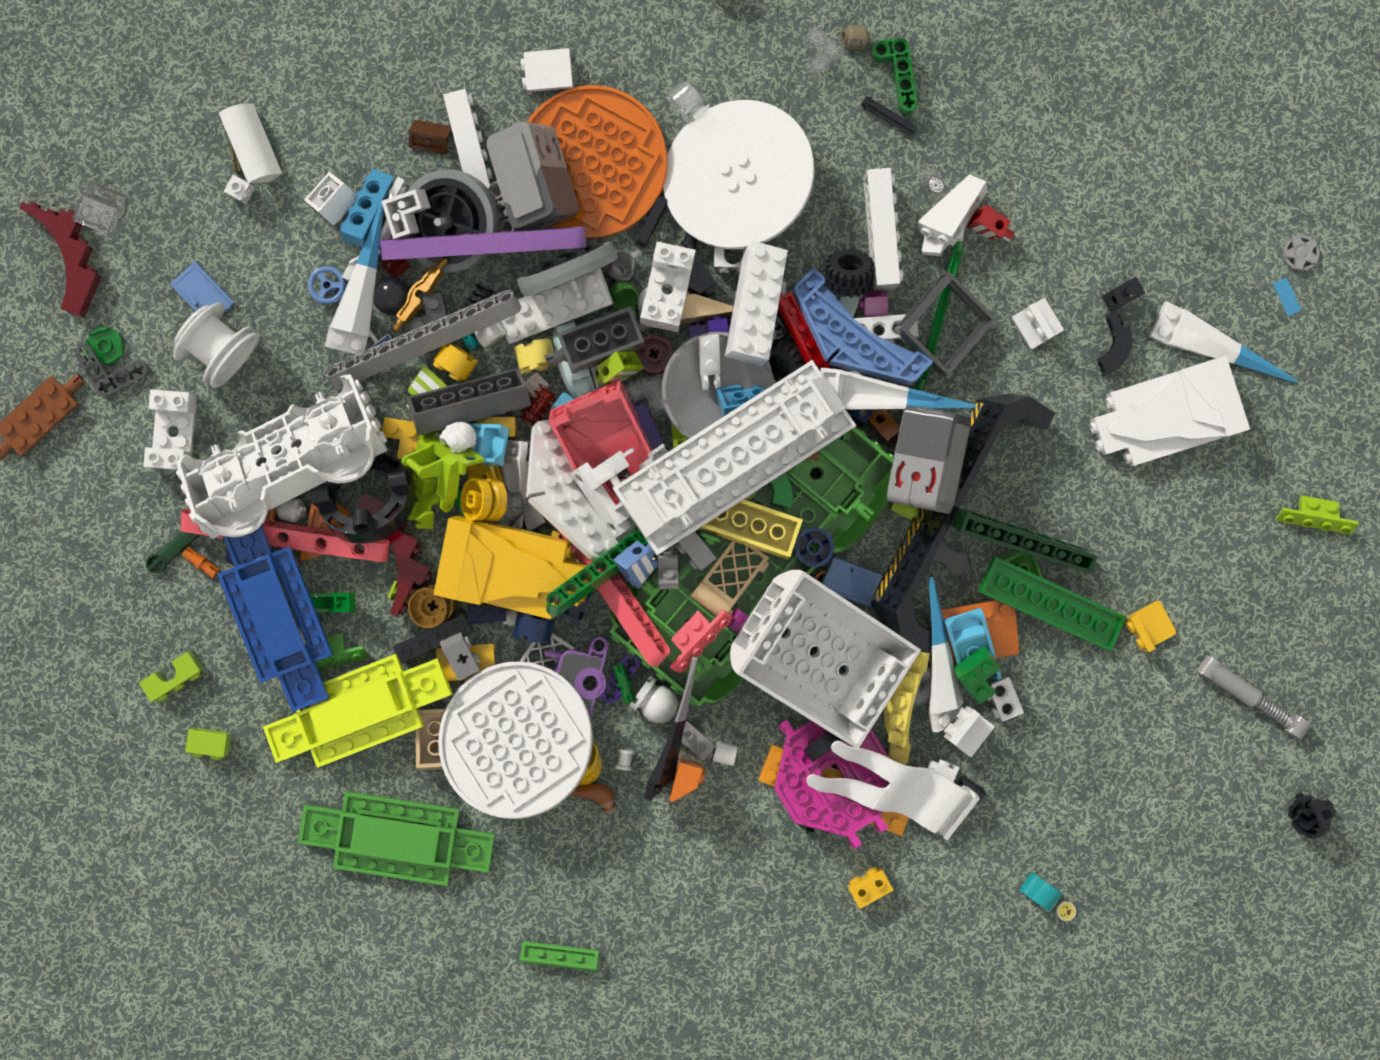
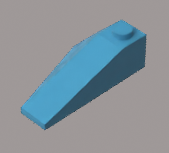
[716,385,768,418]

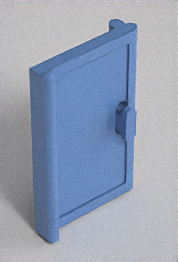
[170,261,235,314]
[822,557,882,607]

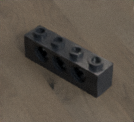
[393,614,474,664]

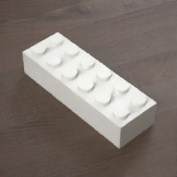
[863,168,903,291]
[725,240,788,366]

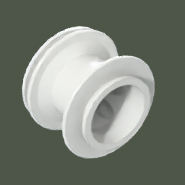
[173,302,259,388]

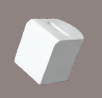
[475,322,507,347]
[712,741,738,766]

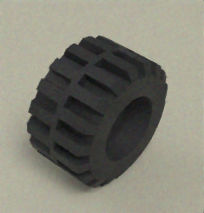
[825,249,875,298]
[768,337,806,383]

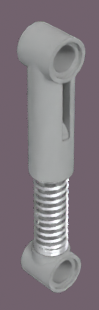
[1196,655,1312,741]

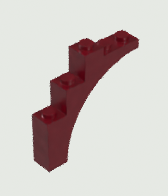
[19,201,102,318]
[356,493,433,618]

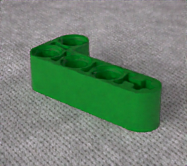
[871,38,917,116]

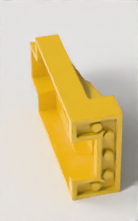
[434,514,589,619]

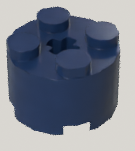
[794,527,835,567]
[513,612,555,643]

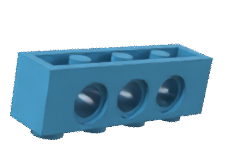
[340,169,395,248]

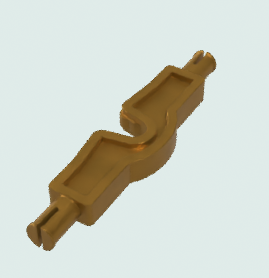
[392,257,449,332]

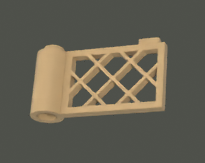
[690,541,770,616]

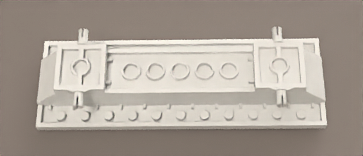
[613,360,856,556]

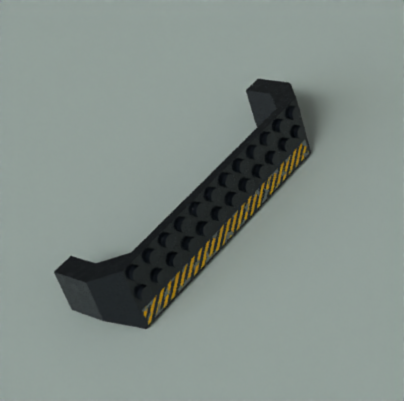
[871,393,1056,653]

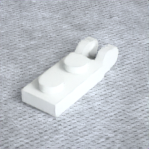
[698,334,721,390]

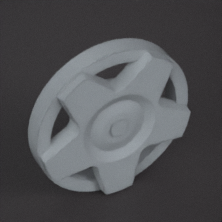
[1283,235,1320,271]

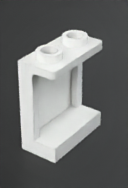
[521,48,573,95]

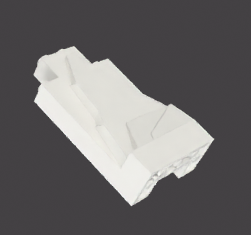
[1089,356,1250,467]

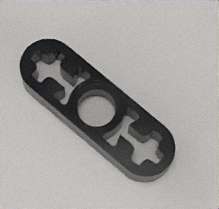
[636,195,668,249]

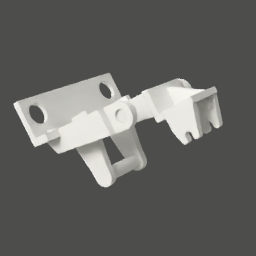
[570,444,668,538]

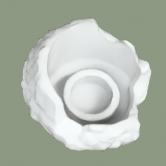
[439,422,477,453]

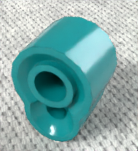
[1019,872,1063,912]

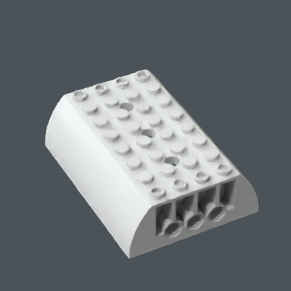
[730,570,921,748]

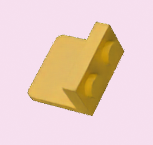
[1126,601,1176,652]

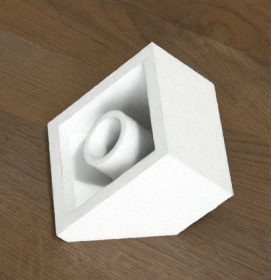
[304,172,357,226]

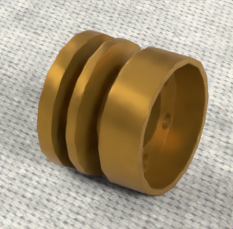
[408,584,457,628]

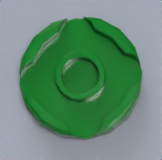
[85,327,125,365]

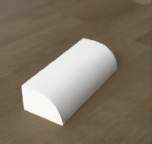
[219,104,282,183]

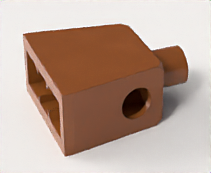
[867,409,900,448]

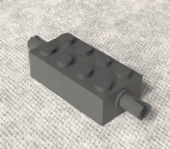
[544,306,654,374]

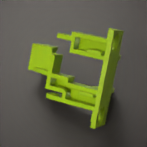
[401,429,485,530]

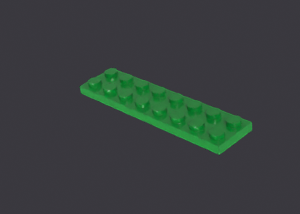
[978,556,1127,652]

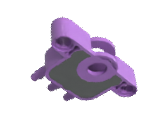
[544,636,608,719]

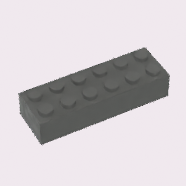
[406,368,531,435]

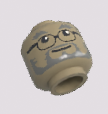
[841,24,871,51]

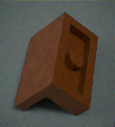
[409,120,451,154]

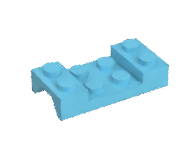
[436,423,510,466]
[944,608,1002,691]

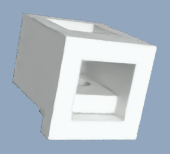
[928,759,959,782]

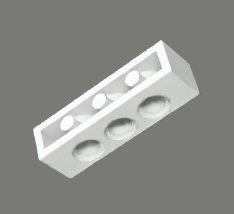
[853,314,919,343]

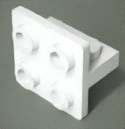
[1012,298,1064,349]

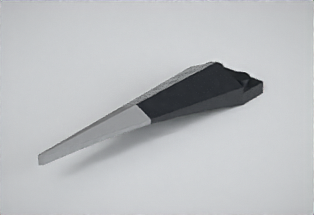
[644,657,698,801]

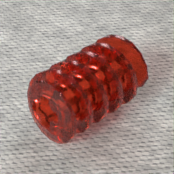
[519,383,557,426]

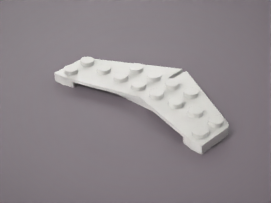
[526,420,619,561]

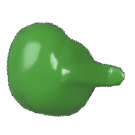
[609,282,639,319]

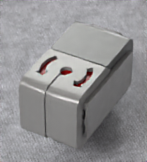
[487,121,579,232]
[887,405,970,514]

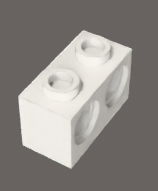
[988,676,1024,722]

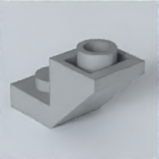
[658,545,679,589]

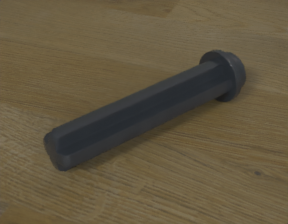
[861,96,918,136]

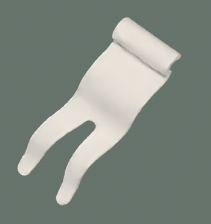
[806,741,980,840]

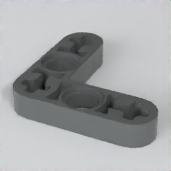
[75,344,149,396]

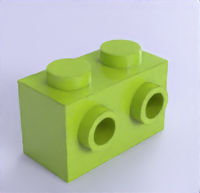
[185,727,232,760]

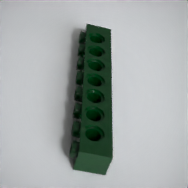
[951,507,1098,574]

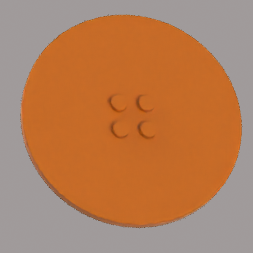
[527,85,668,239]

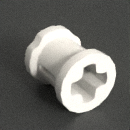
[615,748,635,771]

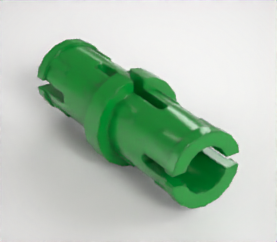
[613,663,636,704]

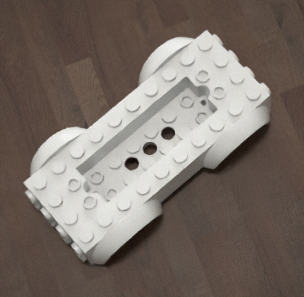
[176,374,387,539]

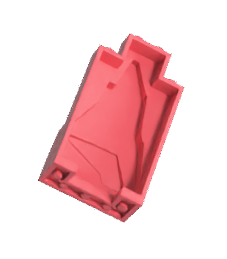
[549,378,653,529]

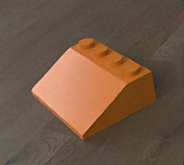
[941,600,1019,665]

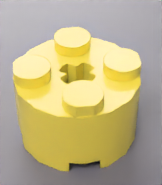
[514,338,557,375]

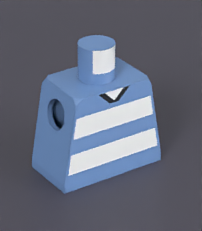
[613,541,658,589]

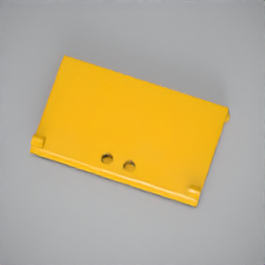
[436,644,495,682]

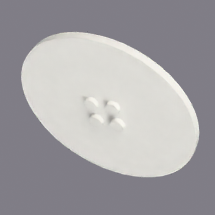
[663,100,815,249]
[438,662,593,819]

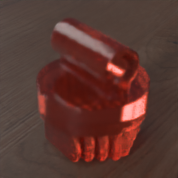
[382,259,410,277]

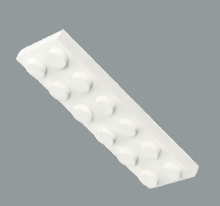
[500,268,613,344]

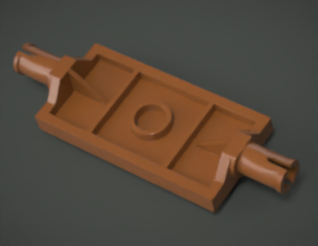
[0,373,86,460]

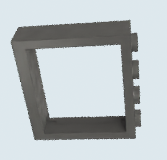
[893,271,997,377]

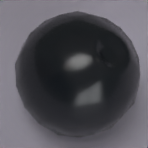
[373,276,411,316]

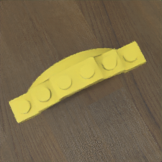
[884,651,930,765]

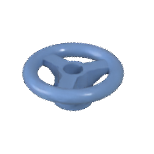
[308,266,346,304]

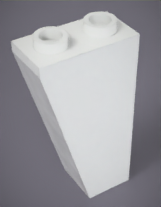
[918,175,988,246]

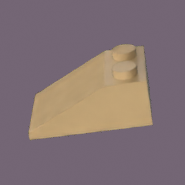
[680,292,734,325]
[416,709,446,771]

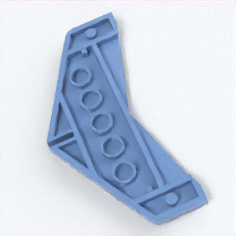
[793,267,933,385]

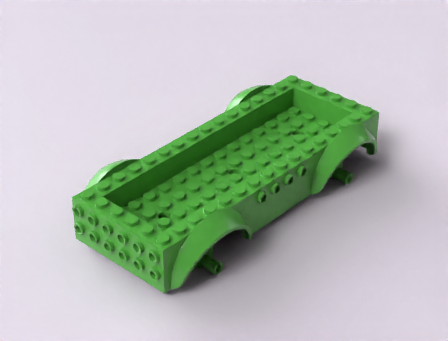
[609,428,894,707]

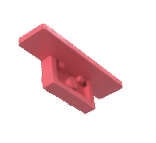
[670,610,733,673]

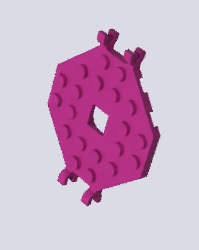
[774,720,889,849]

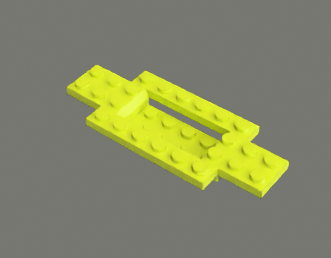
[263,654,453,768]

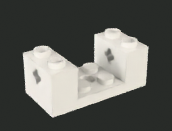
[640,242,695,332]
[143,389,197,470]

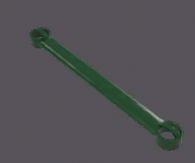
[145,465,261,573]

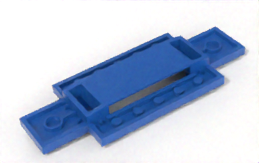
[217,525,334,712]

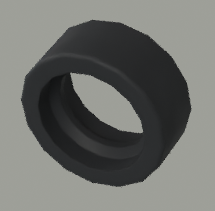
[803,731,841,762]

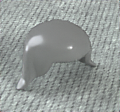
[606,250,640,282]

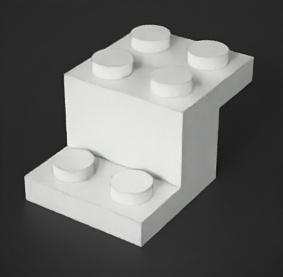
[943,706,995,757]

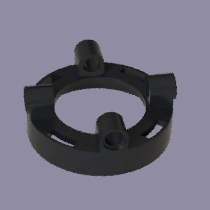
[310,453,416,544]

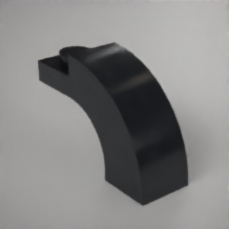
[1096,311,1132,377]

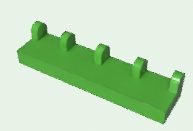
[520,941,599,973]

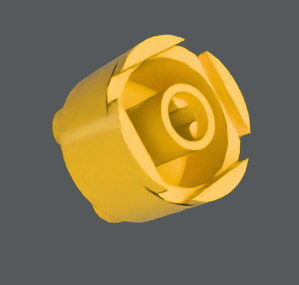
[433,342,478,382]

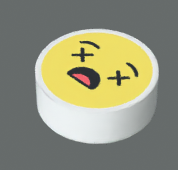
[1056,901,1076,921]

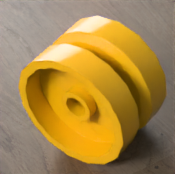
[460,478,507,522]

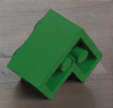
[953,645,1001,704]

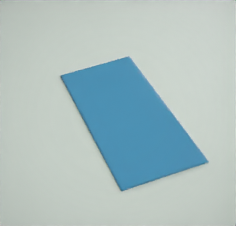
[1273,277,1302,316]

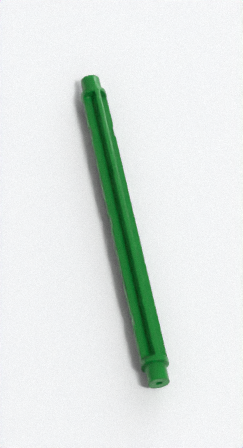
[915,242,964,390]

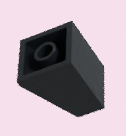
[685,245,716,298]

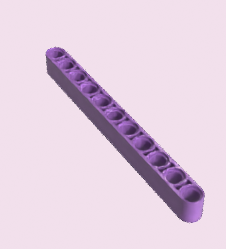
[380,227,586,260]

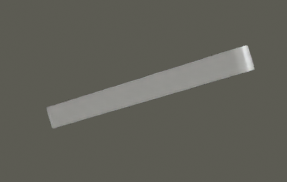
[324,290,522,390]

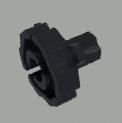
[1288,792,1336,839]

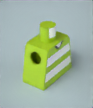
[595,351,644,386]
[406,365,447,408]

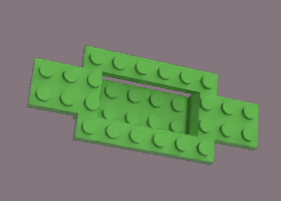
[298,791,495,886]

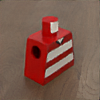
[967,205,1015,242]

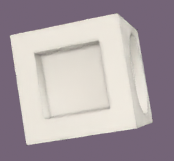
[224,175,255,205]

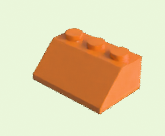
[669,757,705,802]

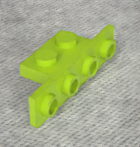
[1276,495,1359,534]

